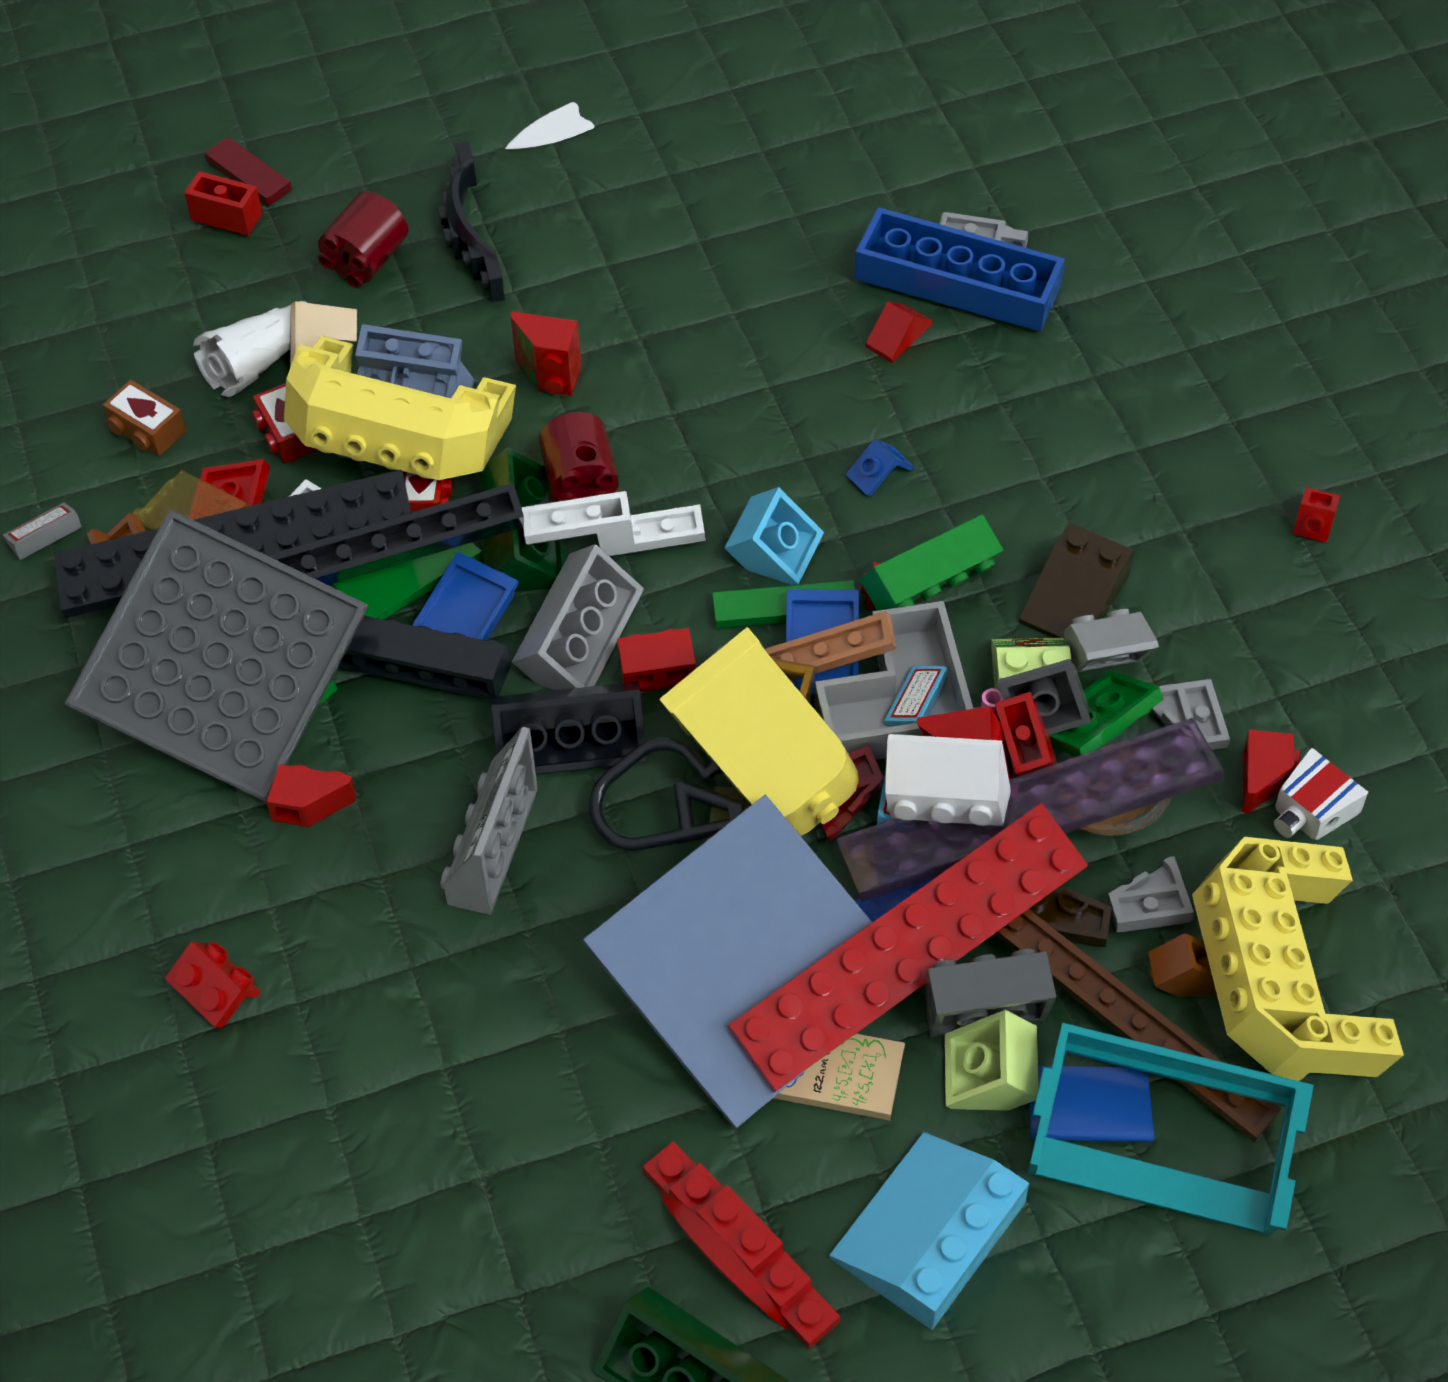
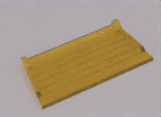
[133,470,248,530]

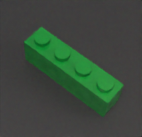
[860,514,1004,611]

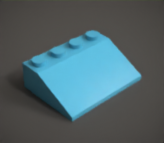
[829,1132,1029,1330]

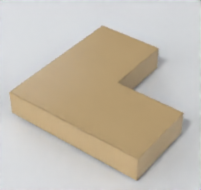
[290,301,357,367]

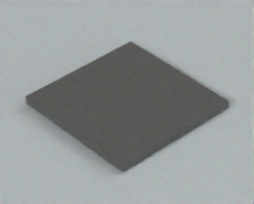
[64,509,369,803]

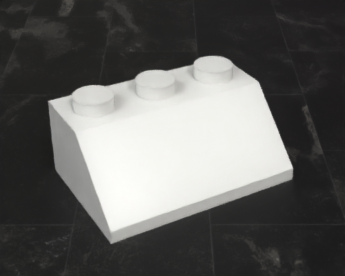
[885,734,1011,826]

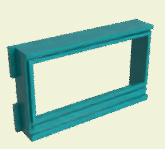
[1027,1023,1314,1236]

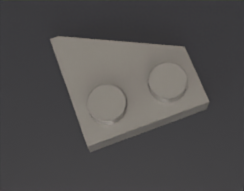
[1151,679,1230,752]
[1107,856,1194,933]

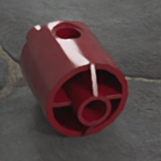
[318,191,408,288]
[538,412,619,502]

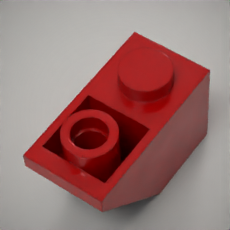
[266,764,356,827]

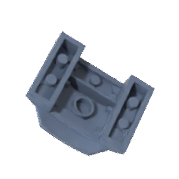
[336,324,474,459]

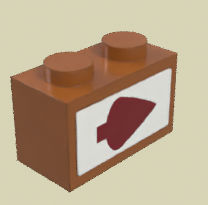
[103,379,187,457]

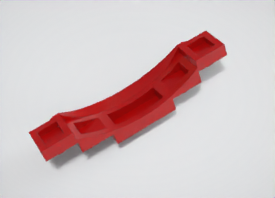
[642,1141,840,1349]

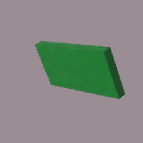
[329,542,482,619]

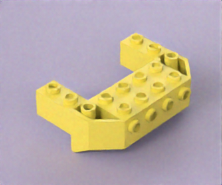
[284,336,516,480]
[1192,837,1404,1081]

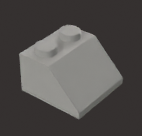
[1063,609,1159,672]

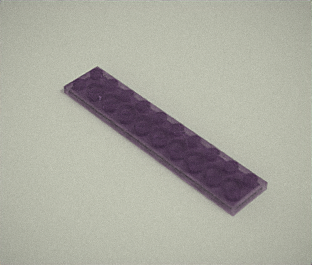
[837,718,1224,903]

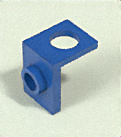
[846,439,914,496]

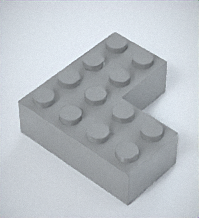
[814,601,973,760]

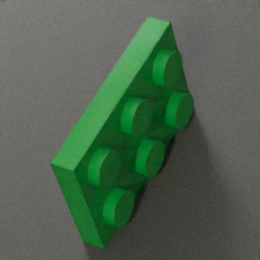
[1049,670,1164,760]

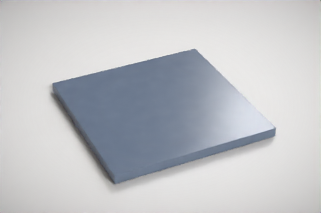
[582,794,872,1129]

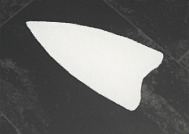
[505,102,595,149]

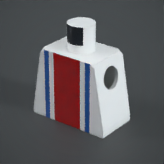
[1274,748,1368,840]

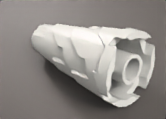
[193,301,307,397]

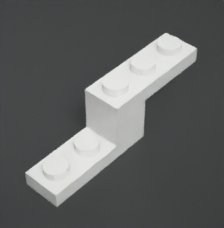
[521,491,706,556]

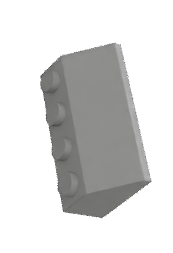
[512,544,644,690]

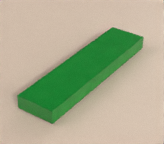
[712,580,855,628]

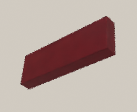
[204,137,292,207]

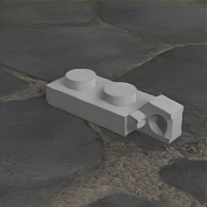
[939,212,1028,248]

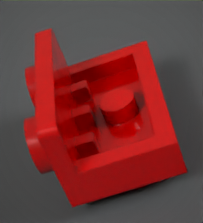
[165,941,261,1028]

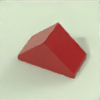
[866,301,933,363]

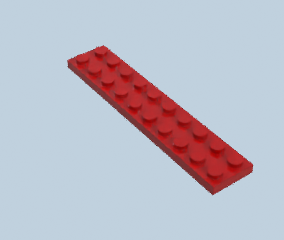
[727,803,1089,1093]

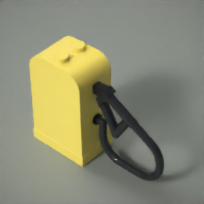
[589,627,859,851]

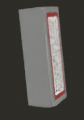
[3,502,82,560]

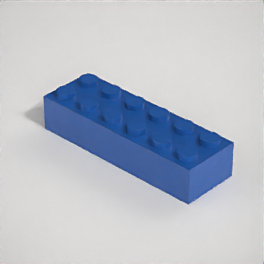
[854,207,1065,332]

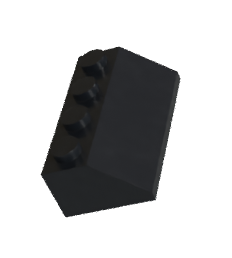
[491,682,647,774]

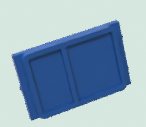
[412,551,519,640]
[786,589,859,697]

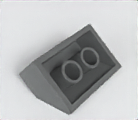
[925,949,1056,1037]

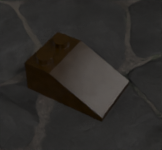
[1019,523,1134,640]

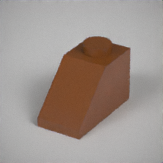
[1148,933,1217,997]

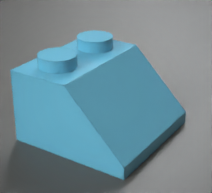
[725,487,824,585]

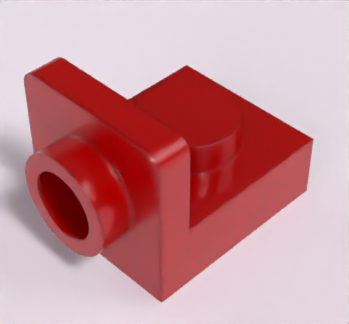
[1293,487,1340,542]

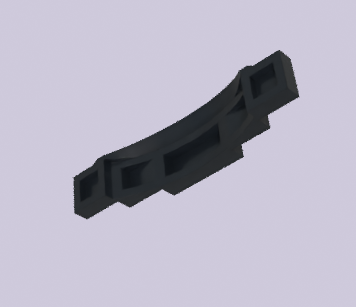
[438,141,505,302]

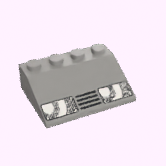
[441,727,538,915]

